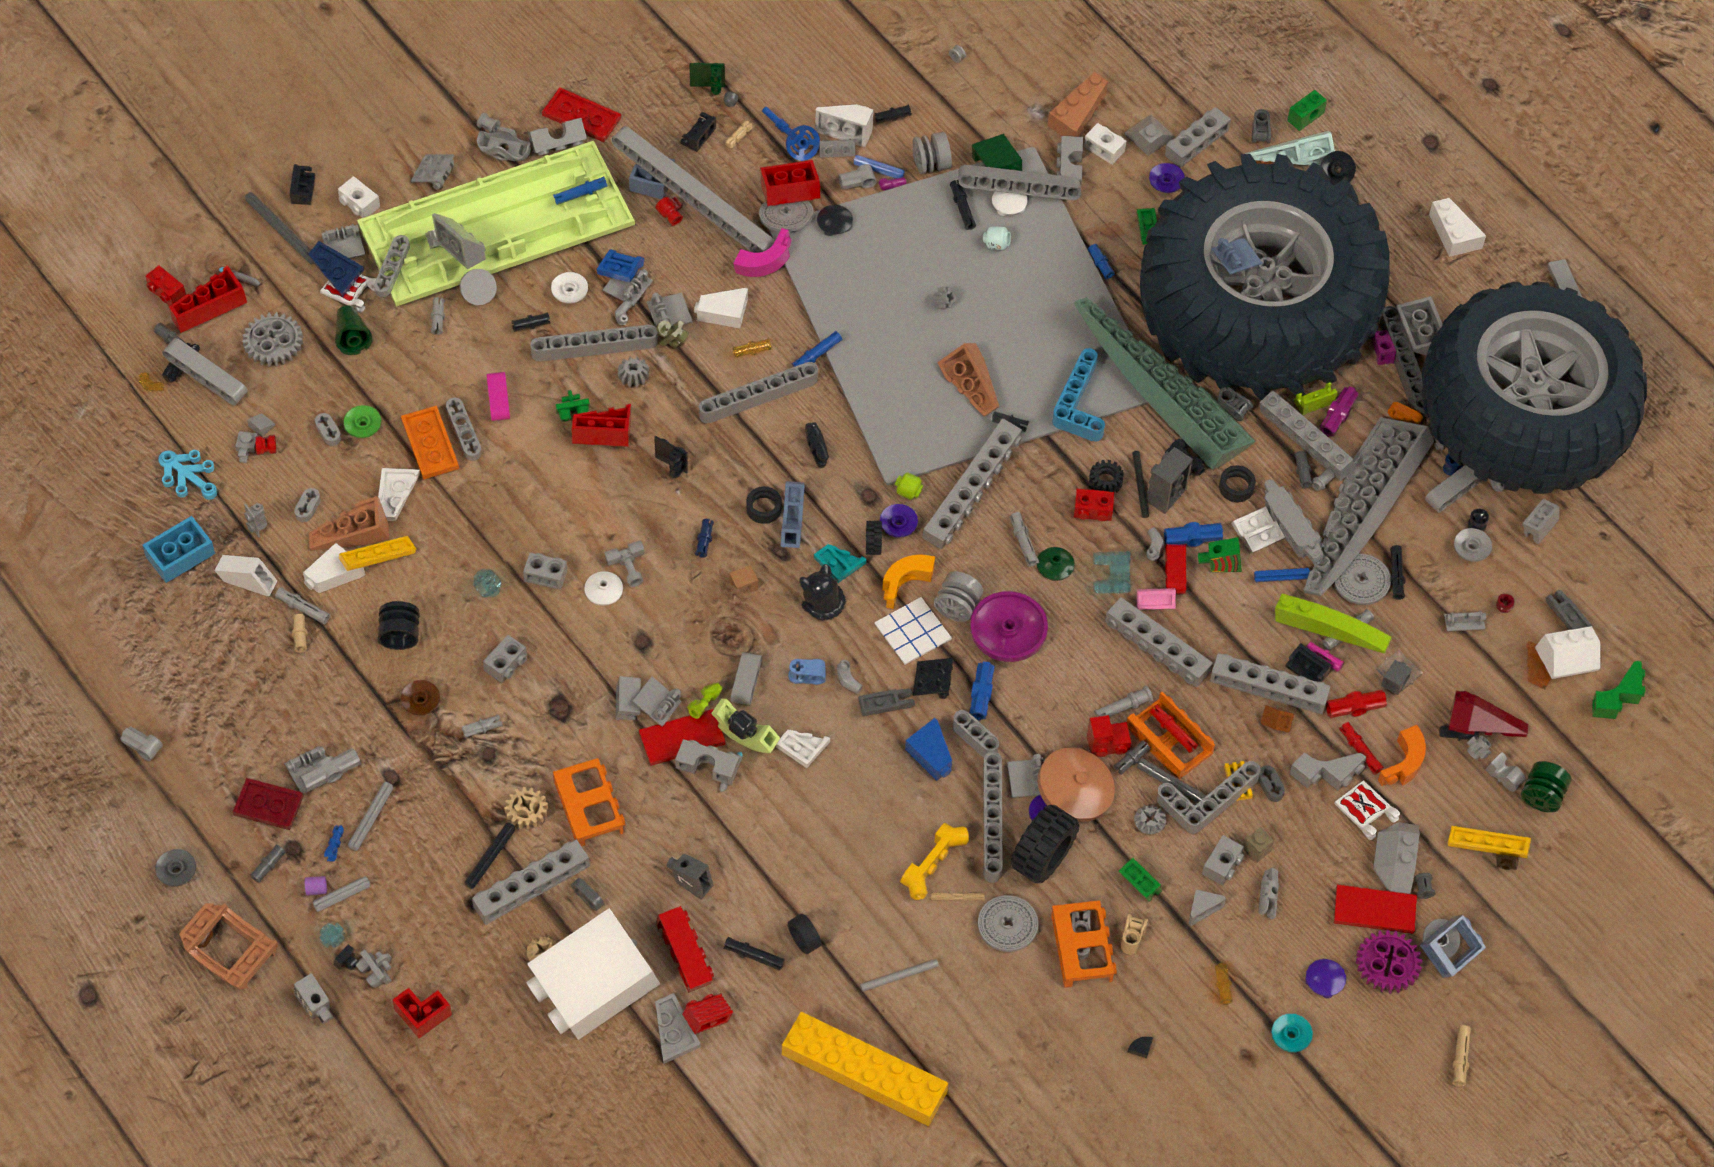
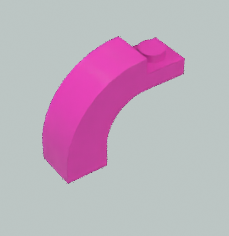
[733,228,791,277]

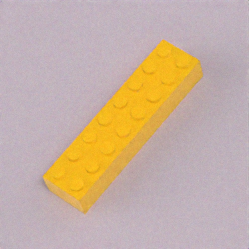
[782,1012,948,1126]

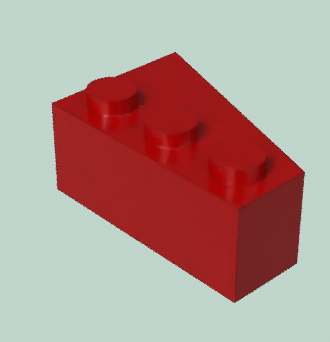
[572,404,631,447]

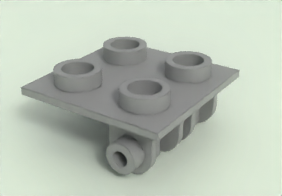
[411,154,454,190]
[321,224,365,258]
[603,269,653,306]
[647,293,693,328]
[632,677,682,726]
[284,746,327,794]
[1007,754,1046,798]

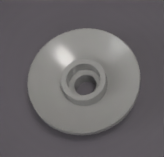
[1454,528,1492,562]
[1423,919,1460,958]

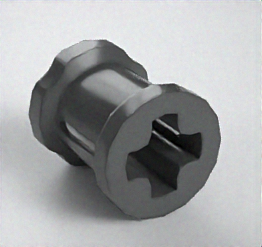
[1414,873,1435,899]

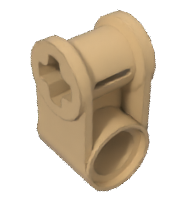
[1121,914,1148,955]

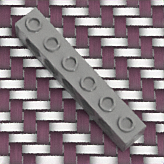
[1260,390,1354,481]
[1105,597,1213,687]
[1210,653,1331,714]
[472,839,590,925]

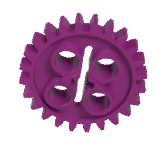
[1355,930,1422,994]

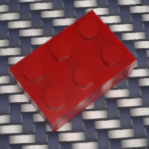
[760,160,821,206]

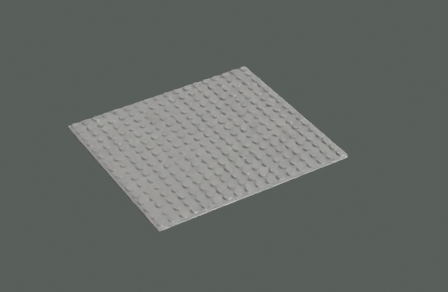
[769,147,1148,485]

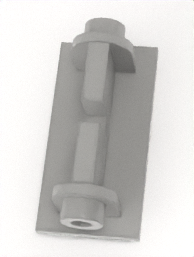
[819,139,855,158]
[244,503,267,538]
[1444,611,1486,631]

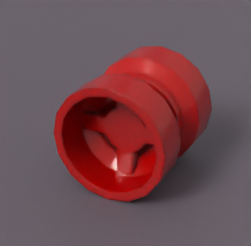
[255,435,277,455]

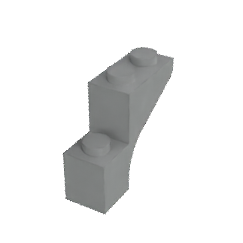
[1290,752,1366,791]

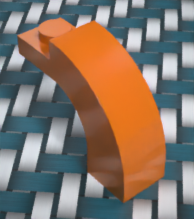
[1378,725,1426,786]

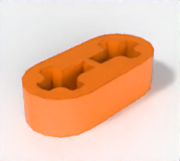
[1388,402,1423,425]

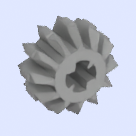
[618,356,649,388]

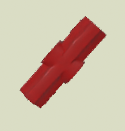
[1326,690,1387,718]

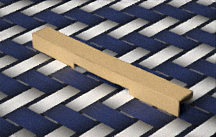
[931,893,985,901]

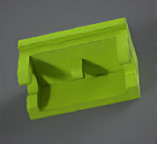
[1294,382,1338,415]

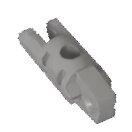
[1258,868,1279,919]

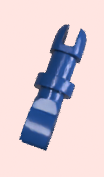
[324,825,344,861]

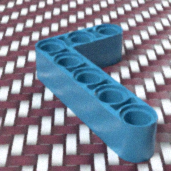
[1052,348,1105,442]

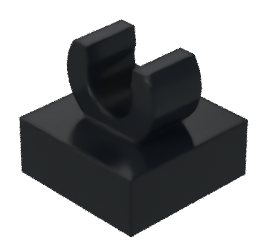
[333,944,358,971]

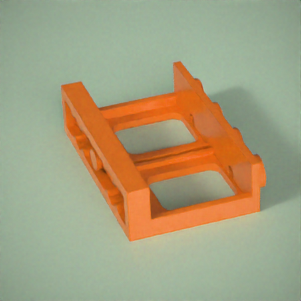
[1127,692,1215,779]
[553,758,626,847]
[1051,900,1117,988]

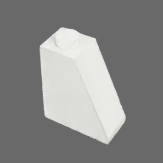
[694,288,748,328]
[303,543,365,593]
[215,555,277,596]

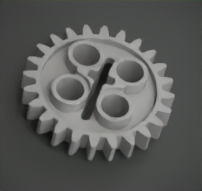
[242,312,303,367]

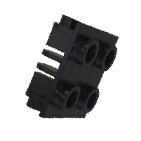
[654,436,688,478]
[913,658,953,699]

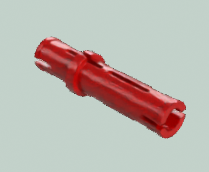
[1149,704,1198,753]
[1339,722,1384,775]

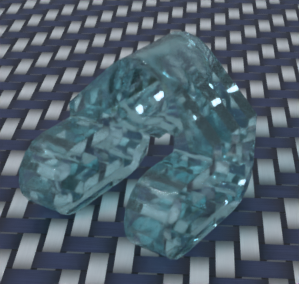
[1093,551,1131,593]

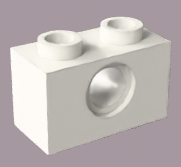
[1084,123,1126,165]
[338,176,380,218]

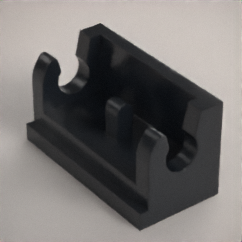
[680,112,716,152]
[289,164,315,205]
[1286,643,1332,682]

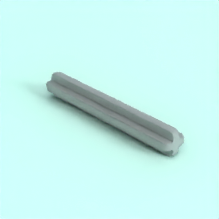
[348,782,393,851]

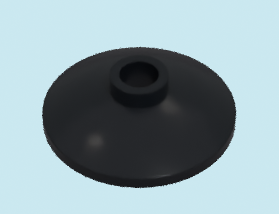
[1320,151,1356,185]

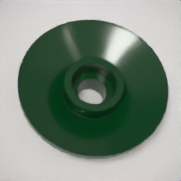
[1037,547,1075,581]

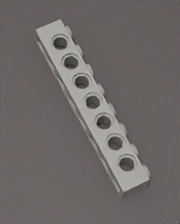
[922,419,1022,549]

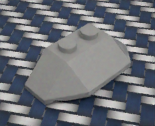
[1373,822,1420,894]

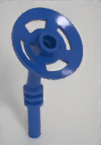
[762,106,820,161]

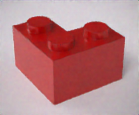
[1087,715,1131,757]
[392,988,452,1039]

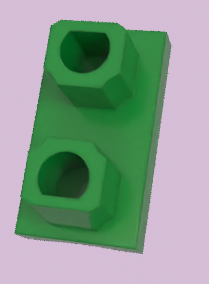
[555,390,590,422]

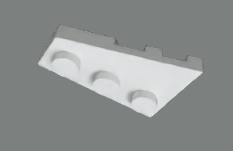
[378,468,420,521]

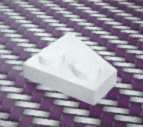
[776,730,830,768]

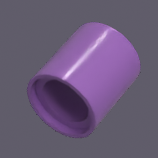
[305,876,327,896]

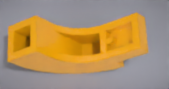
[882,555,935,609]

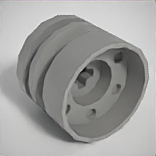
[913,132,952,174]
[934,571,983,622]

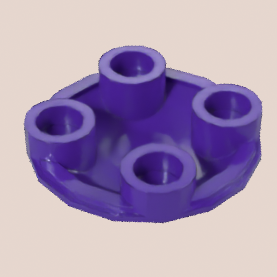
[1305,959,1346,998]

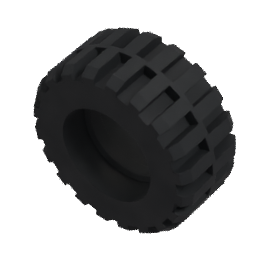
[1011,805,1080,884]

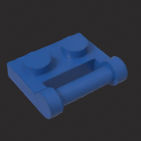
[596,249,644,283]

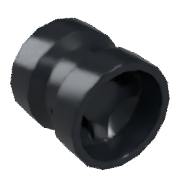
[1467,508,1489,532]

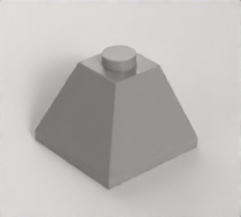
[1125,115,1175,156]

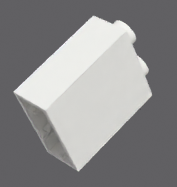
[526,908,660,1040]

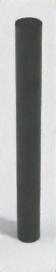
[1132,451,1149,518]

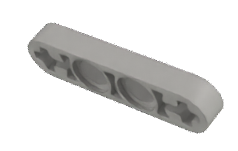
[374,235,410,297]
[446,398,482,461]

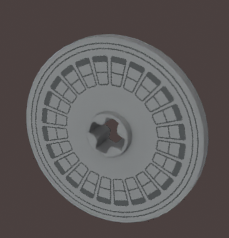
[759,200,813,232]
[1334,554,1391,605]
[978,895,1038,952]

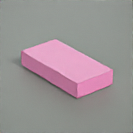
[1136,588,1176,610]

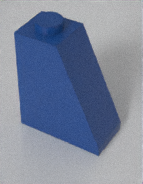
[905,718,952,781]

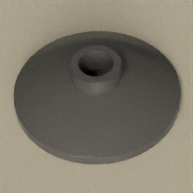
[155,849,196,887]

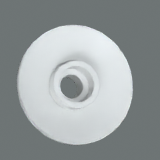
[551,272,588,303]
[584,571,623,606]

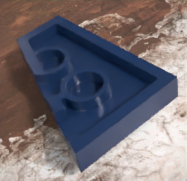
[308,241,364,297]

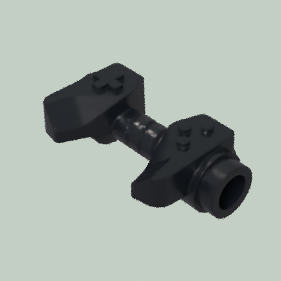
[1165,439,1206,476]

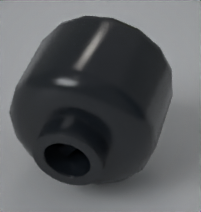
[728,710,758,740]

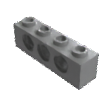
[1165,107,1231,168]

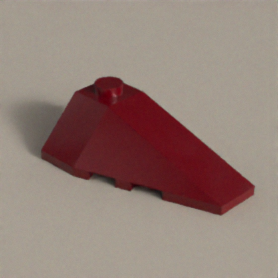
[1448,690,1528,737]

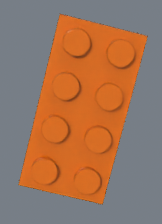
[401,405,459,480]

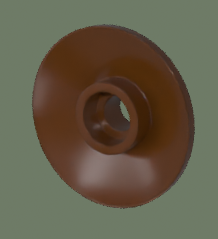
[401,680,440,715]

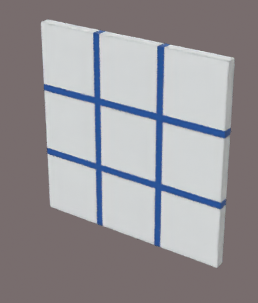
[874,597,952,665]

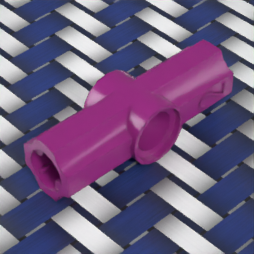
[1319,386,1359,437]

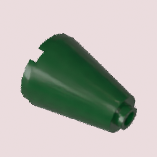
[335,305,372,355]

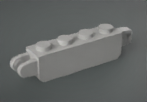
[1264,479,1323,563]

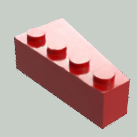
[169,265,247,333]
[655,906,714,993]

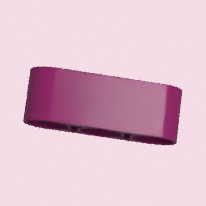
[487,372,510,421]

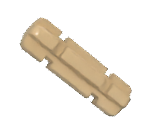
[725,120,752,149]

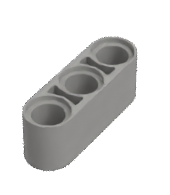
[731,652,762,706]
[953,710,999,758]

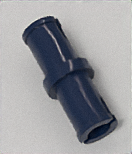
[695,518,714,558]

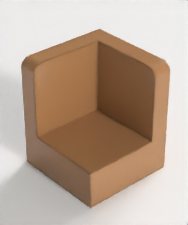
[729,565,758,593]

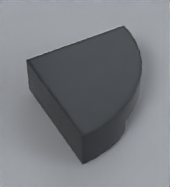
[1127,1037,1153,1058]

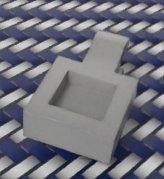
[235,431,258,463]

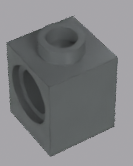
[1381,660,1412,695]

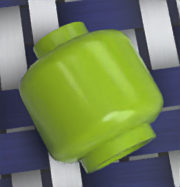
[894,472,924,500]

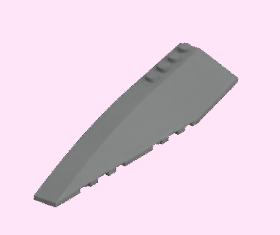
[1304,417,1434,596]

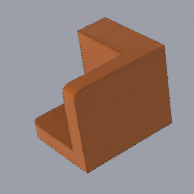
[1261,705,1294,732]

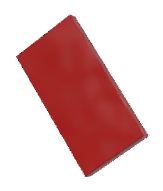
[542,87,621,142]
[639,709,726,766]
[1333,884,1417,934]

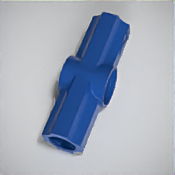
[1164,522,1223,547]
[970,661,995,721]

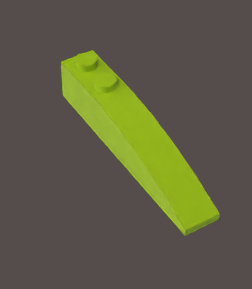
[1275,593,1391,654]

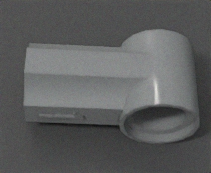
[838,164,877,190]
[120,726,163,761]

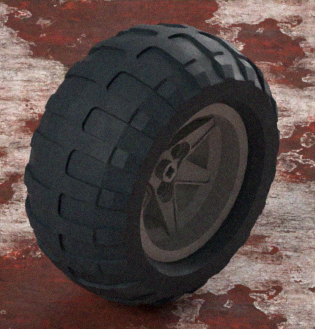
[1422,281,1647,494]

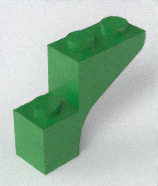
[1592,661,1645,719]

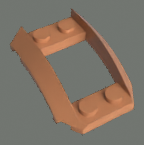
[179,903,278,990]

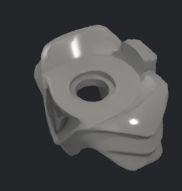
[477,127,531,161]

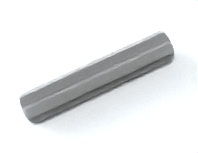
[313,876,370,912]

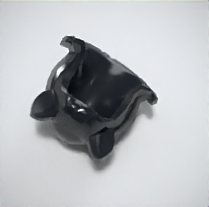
[799,564,846,620]

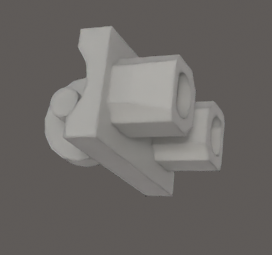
[355,949,392,988]

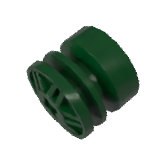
[1521,761,1572,813]

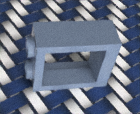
[1420,915,1486,978]

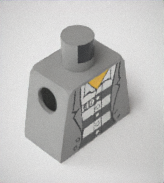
[294,973,333,1024]

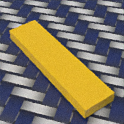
[339,536,416,571]
[1448,826,1531,858]

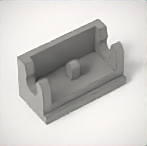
[1522,499,1559,544]
[616,676,641,720]

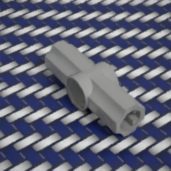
[299,748,361,791]

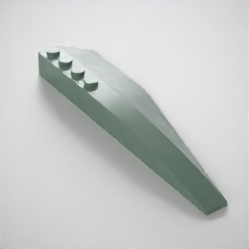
[1074,297,1255,470]

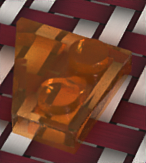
[1526,641,1551,690]

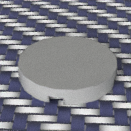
[460,269,497,305]

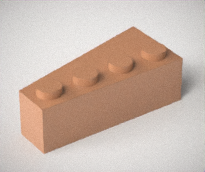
[1048,72,1108,137]

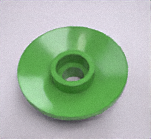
[344,405,381,438]

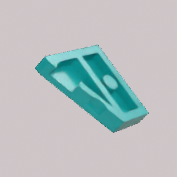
[814,544,866,583]

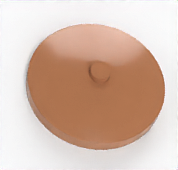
[1037,748,1115,822]

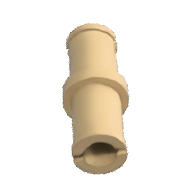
[292,614,308,653]

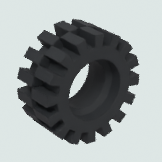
[1089,460,1124,493]
[866,521,882,555]

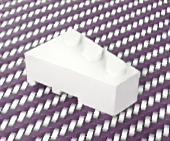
[1429,198,1486,257]

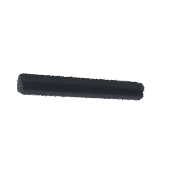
[465,822,515,889]

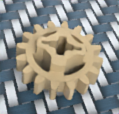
[504,787,548,829]

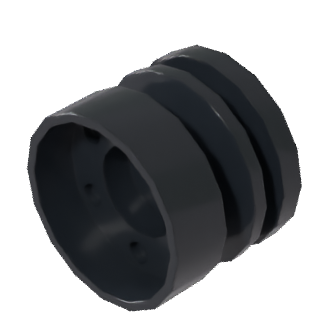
[377,601,420,650]

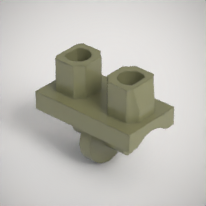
[657,320,689,348]

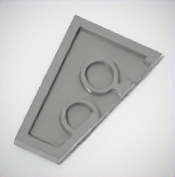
[655,993,701,1064]

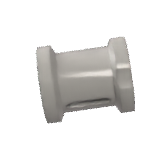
[477,113,501,133]

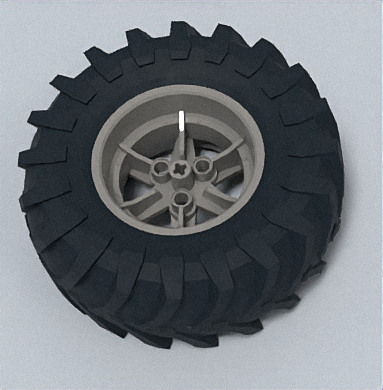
[1140,154,1390,400]

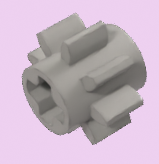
[933,287,956,309]
[1467,736,1491,760]

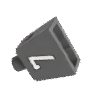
[666,854,714,900]

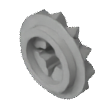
[1134,804,1166,834]

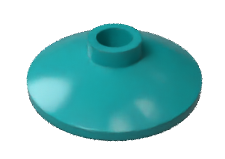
[1272,1014,1313,1052]

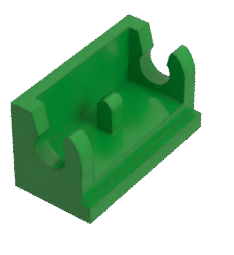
[1119,858,1162,902]

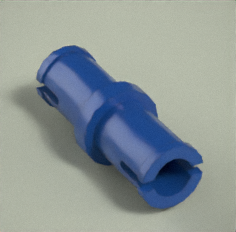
[1088,244,1115,279]

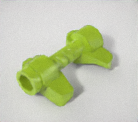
[687,683,722,719]

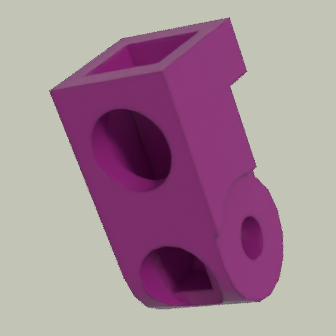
[1372,330,1396,365]

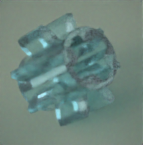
[319,923,345,948]

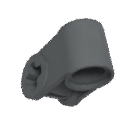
[1252,109,1271,143]
[1217,387,1253,421]

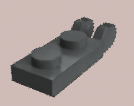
[1545,590,1593,630]
[858,689,915,717]

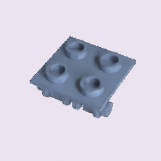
[1212,238,1262,275]

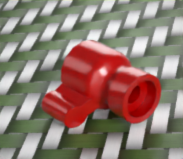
[655,197,683,226]

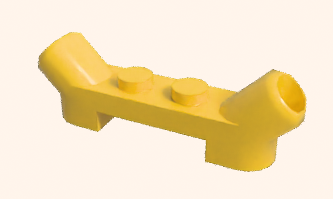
[900,823,969,900]

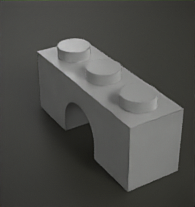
[527,118,587,155]
[1056,136,1083,190]
[675,739,740,786]

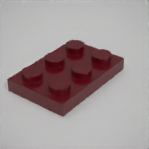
[233,778,304,830]

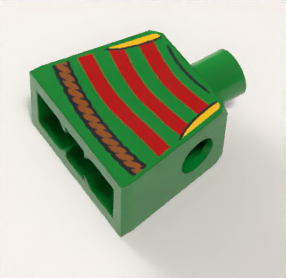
[1198,537,1242,572]

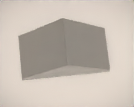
[1189,890,1226,926]

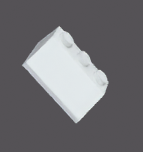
[1535,626,1600,679]

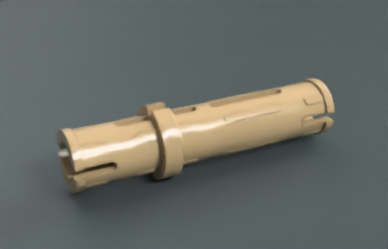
[1452,1025,1471,1087]

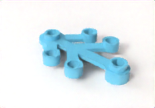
[158,450,217,500]

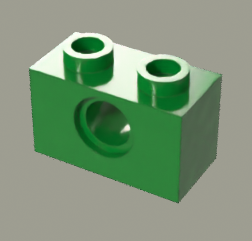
[1287,90,1327,131]

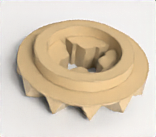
[527,936,557,961]

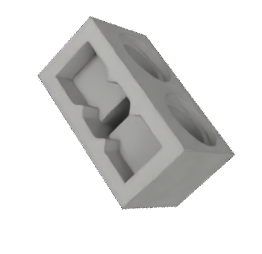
[523,553,568,590]
[483,635,527,683]

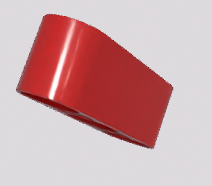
[1165,544,1186,594]

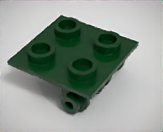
[689,63,725,95]

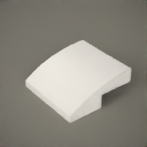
[1232,507,1285,553]

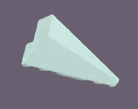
[1245,131,1338,168]

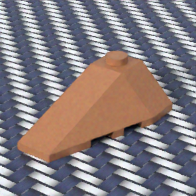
[937,343,1000,416]
[309,496,389,550]

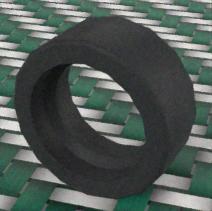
[1219,465,1256,503]
[746,486,782,524]
[787,914,821,954]

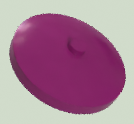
[970,591,1048,662]

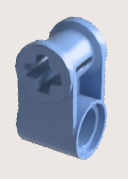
[788,659,826,685]

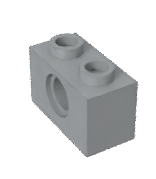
[1202,835,1245,886]

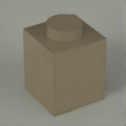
[1243,827,1274,863]

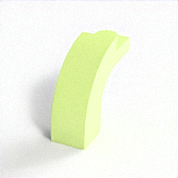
[711,699,780,753]

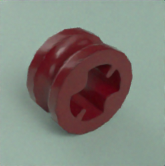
[1496,594,1515,613]

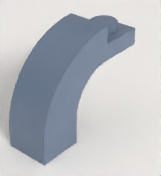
[781,481,805,548]

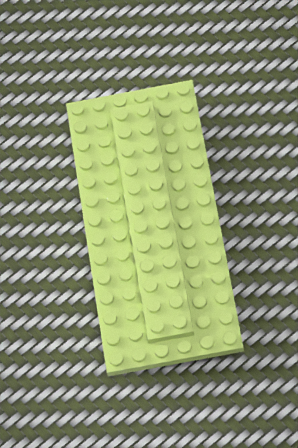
[357,141,635,306]

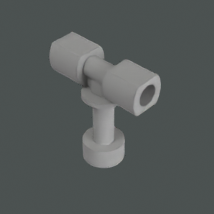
[604,540,645,587]

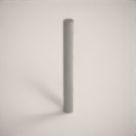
[860,959,939,992]

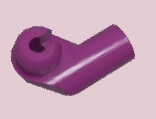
[878,177,906,191]

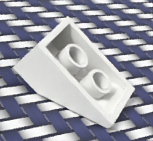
[815,104,873,147]

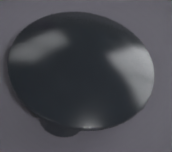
[817,205,853,236]

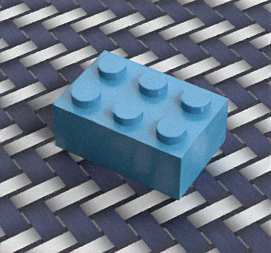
[142,516,215,583]

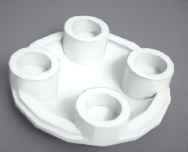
[992,191,1027,216]

